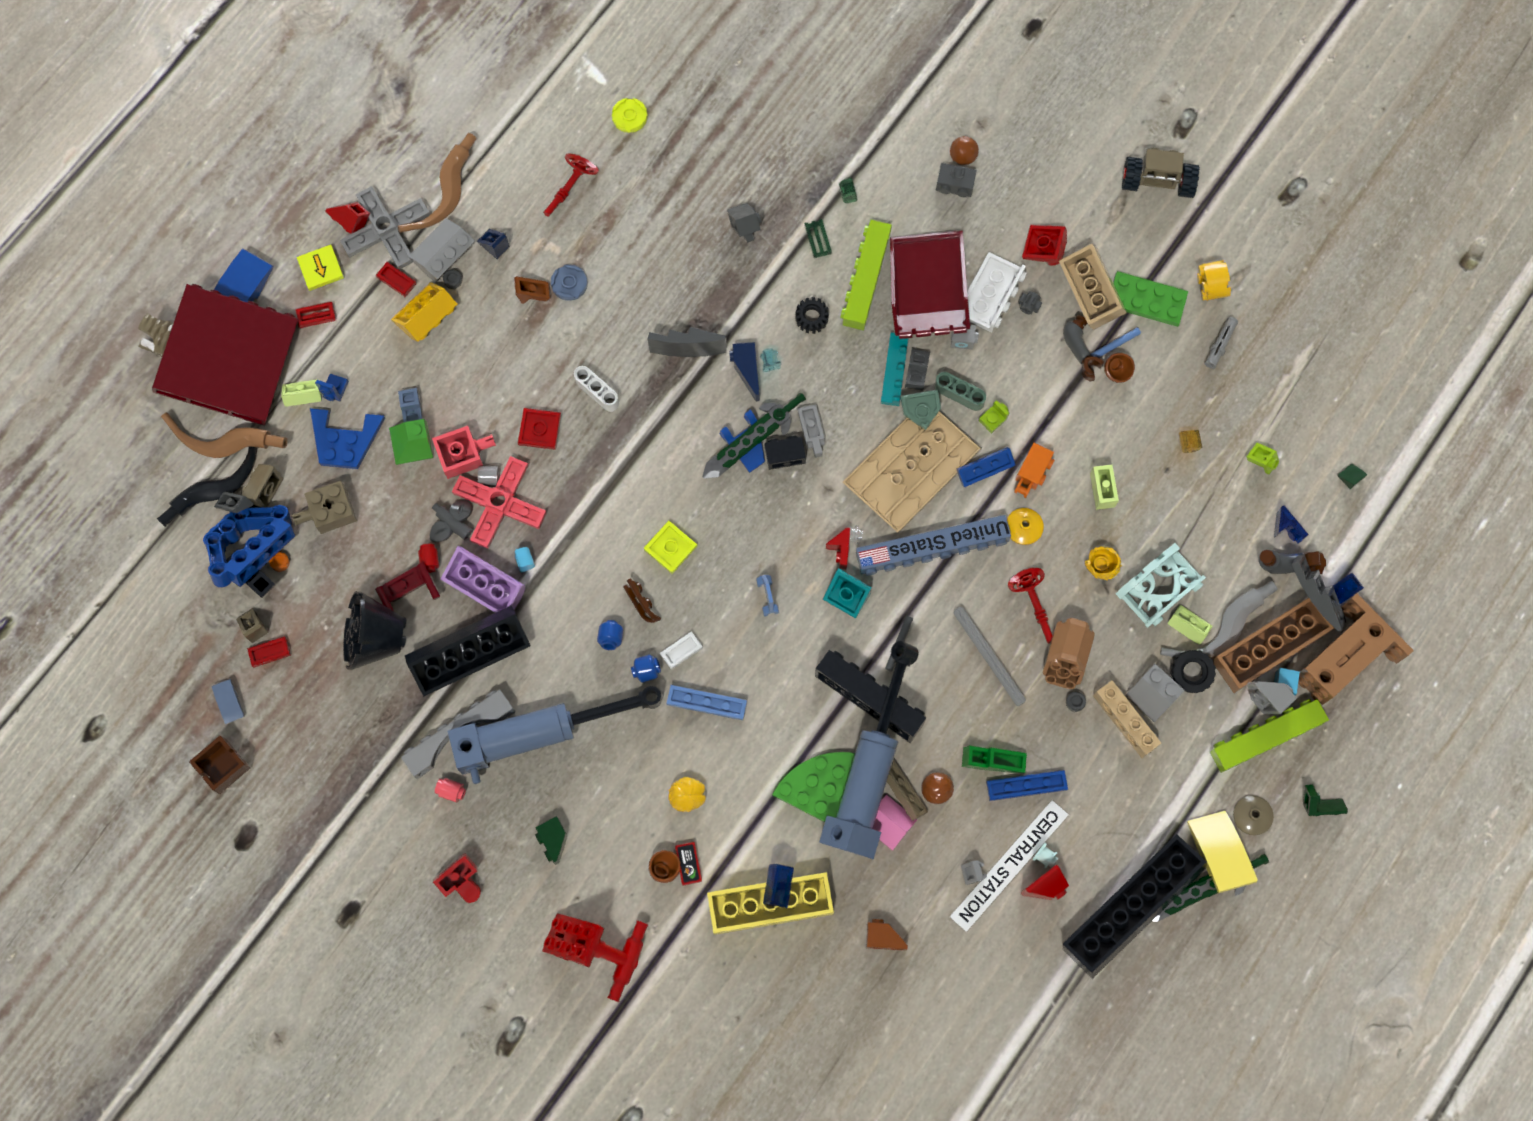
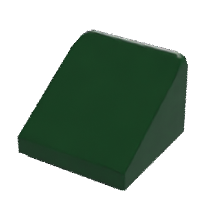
[1337,464,1367,489]

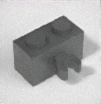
[936,163,977,197]
[727,203,761,243]

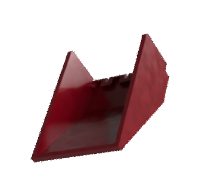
[890,230,970,339]

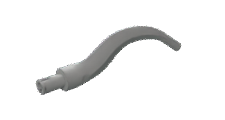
[1160,581,1278,658]

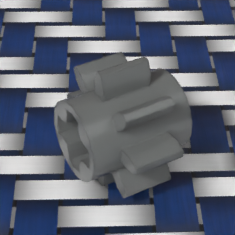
[1018,291,1042,315]

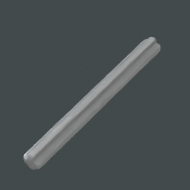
[953,607,1026,706]

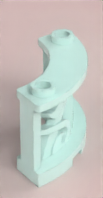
[1115,543,1206,628]

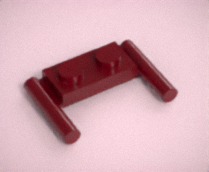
[375,562,440,611]

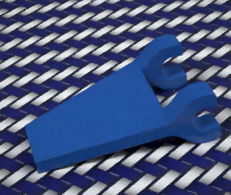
[719,410,765,473]

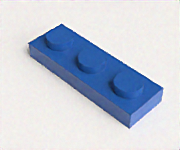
[956,447,1015,487]

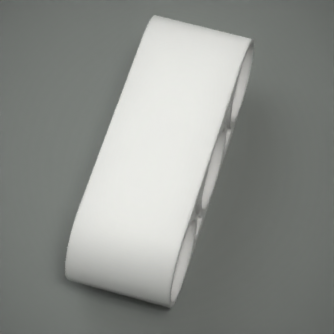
[574,366,619,412]

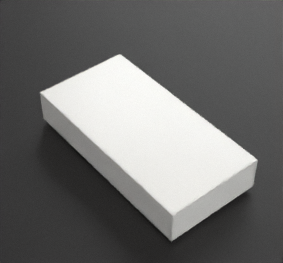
[660,631,703,670]

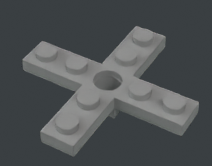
[340,186,430,270]

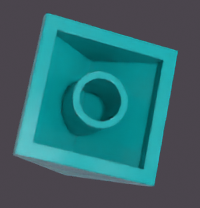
[823,568,872,619]

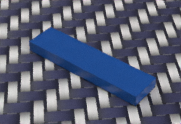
[986,770,1068,801]

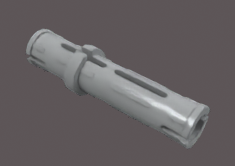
[1205,317,1238,369]

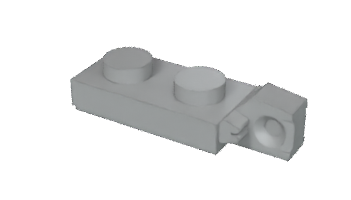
[797,404,825,458]

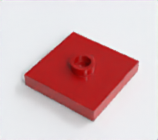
[518,408,561,450]

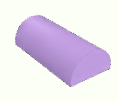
[441,546,525,613]

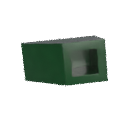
[535,816,568,865]

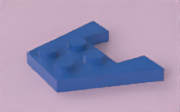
[310,408,385,469]

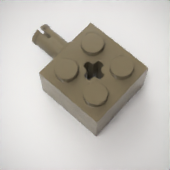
[292,481,357,534]

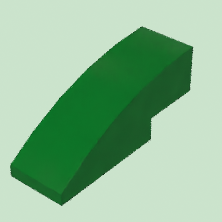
[962,745,1027,773]

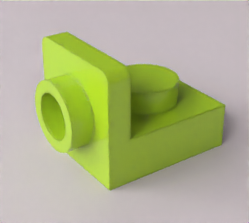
[978,400,1009,434]
[1247,443,1279,475]

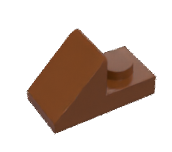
[514,276,550,304]

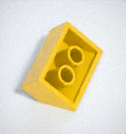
[391,282,458,342]

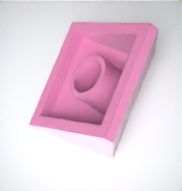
[873,795,917,851]

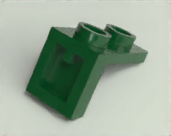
[1303,784,1348,816]

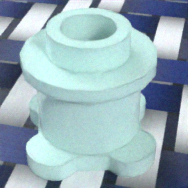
[1032,843,1058,868]

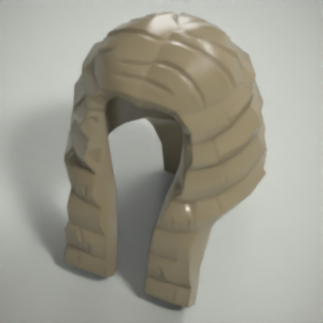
[138,314,173,357]

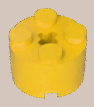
[1197,260,1231,301]

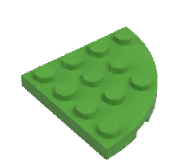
[772,752,855,822]

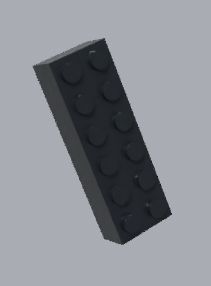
[405,605,531,697]
[815,650,926,744]

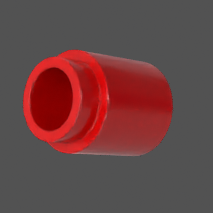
[418,544,439,573]

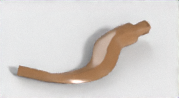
[398,133,477,233]
[161,412,288,458]

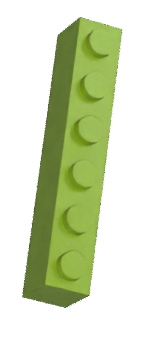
[840,219,892,331]
[1210,699,1329,773]

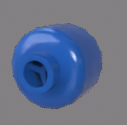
[597,620,624,650]
[631,655,661,683]

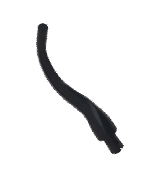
[157,447,256,527]

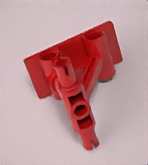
[542,913,648,1002]

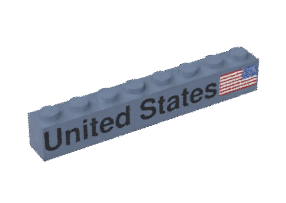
[856,515,1011,576]

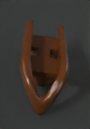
[623,578,661,623]

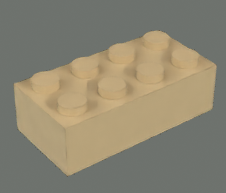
[1059,244,1127,330]

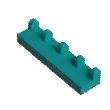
[881,332,908,406]

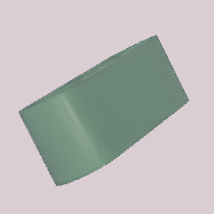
[935,372,986,411]

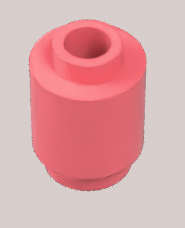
[435,778,466,803]

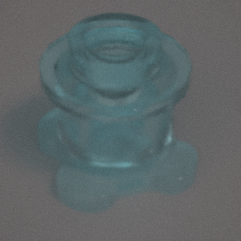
[760,348,781,372]

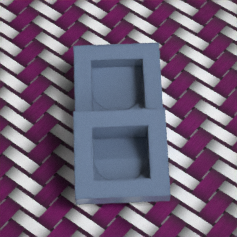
[398,388,423,423]
[212,679,245,724]

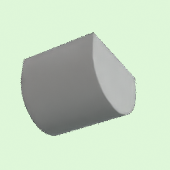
[478,466,499,486]

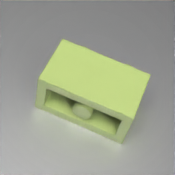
[1090,465,1119,510]

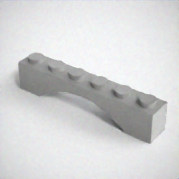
[401,690,515,779]

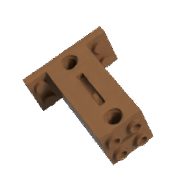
[1298,594,1414,705]

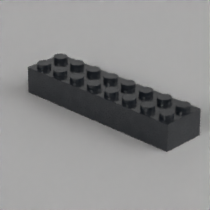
[1062,834,1207,979]

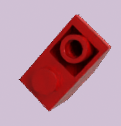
[325,202,370,234]

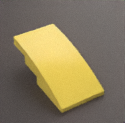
[1187,811,1258,893]

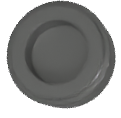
[443,269,462,289]
[1066,692,1086,712]

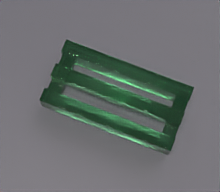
[804,219,832,258]

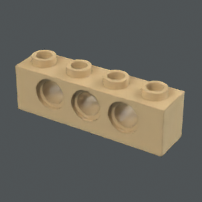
[1093,681,1161,758]

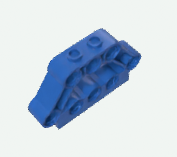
[203,505,295,588]

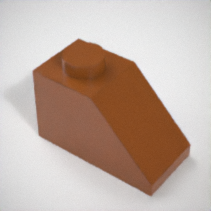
[866,919,908,951]

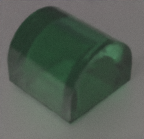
[839,178,858,203]

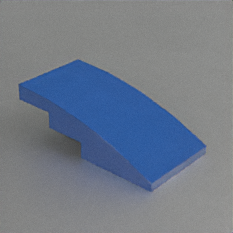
[214,249,274,302]

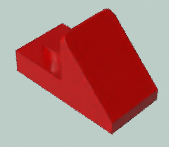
[825,528,850,570]

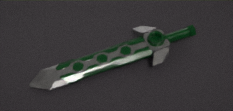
[702,393,806,479]
[1153,854,1269,922]

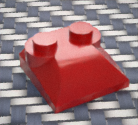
[1022,225,1067,266]

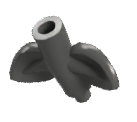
[430,500,473,542]

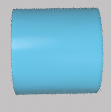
[515,547,535,573]

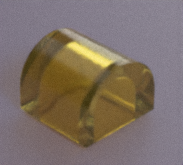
[1179,430,1203,453]

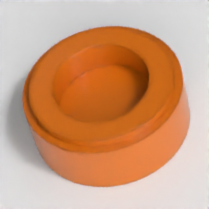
[269,552,290,572]

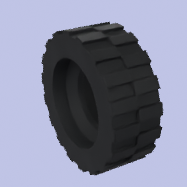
[1170,650,1216,693]

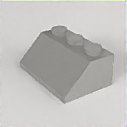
[408,218,475,283]

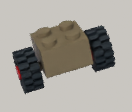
[1122,148,1200,198]

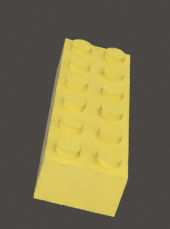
[707,872,834,935]

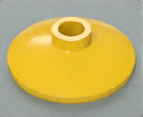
[1007,508,1044,545]

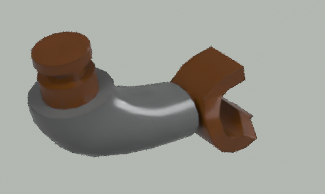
[1063,315,1104,381]
[1259,550,1326,574]

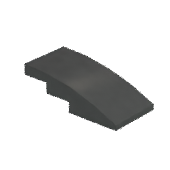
[647,327,727,357]
[1292,554,1346,631]

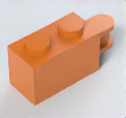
[1014,443,1055,498]

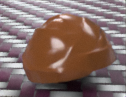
[950,136,979,165]
[1104,353,1135,383]
[921,773,954,804]
[649,850,681,883]

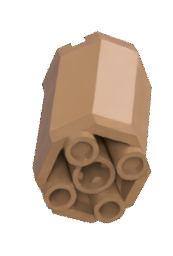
[1043,618,1095,689]

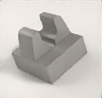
[961,860,987,885]

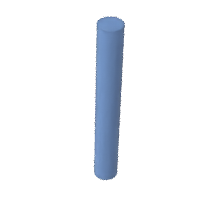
[1090,328,1141,358]

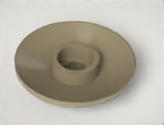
[1233,796,1274,835]

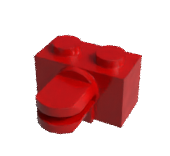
[433,853,481,903]

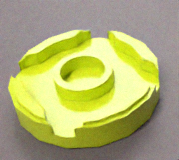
[612,98,648,133]

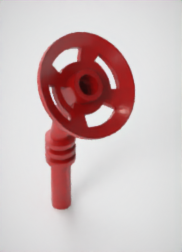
[543,153,599,217]
[1008,568,1053,644]

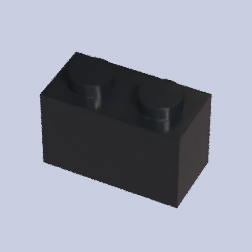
[765,436,806,470]

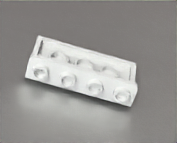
[968,252,1027,333]

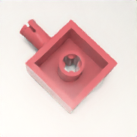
[432,426,496,479]

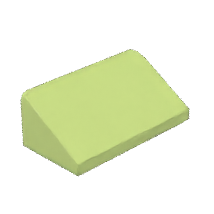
[281,379,322,407]
[1168,605,1213,645]

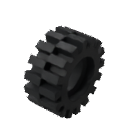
[795,297,829,334]

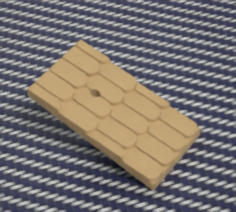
[843,411,982,533]

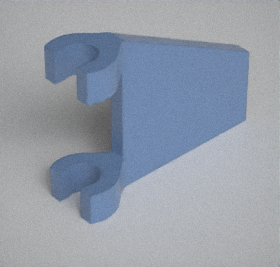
[756,575,779,616]

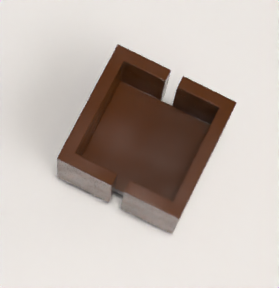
[189,735,250,794]

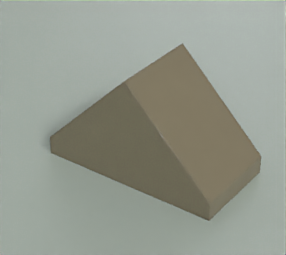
[236,608,269,643]

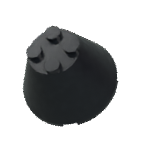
[343,591,407,670]

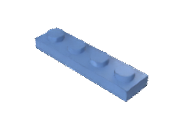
[666,685,747,721]

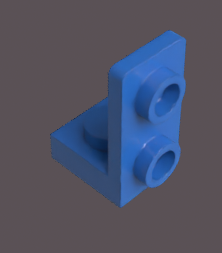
[315,374,349,401]

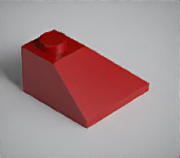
[1021,865,1069,900]

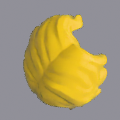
[1085,546,1122,580]
[668,777,706,812]

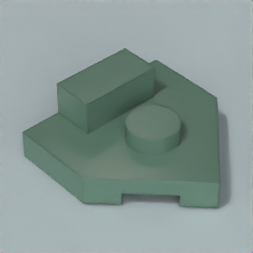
[900,390,941,430]

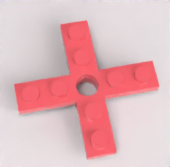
[452,456,547,549]

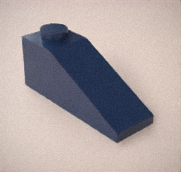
[729,342,760,401]

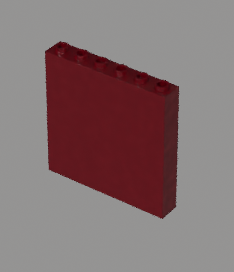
[152,284,298,426]

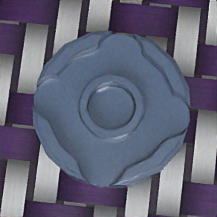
[551,264,588,301]

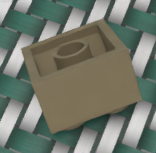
[241,464,283,508]

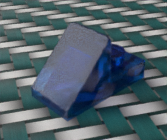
[1274,506,1309,544]
[1333,573,1364,604]

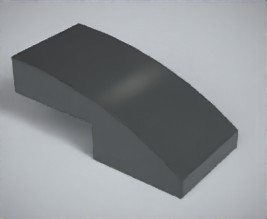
[905,349,930,391]

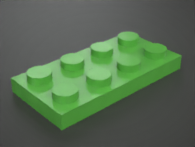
[1113,271,1188,327]

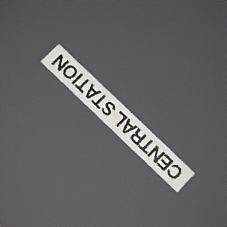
[950,800,1069,932]

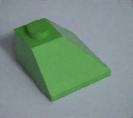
[389,419,434,465]

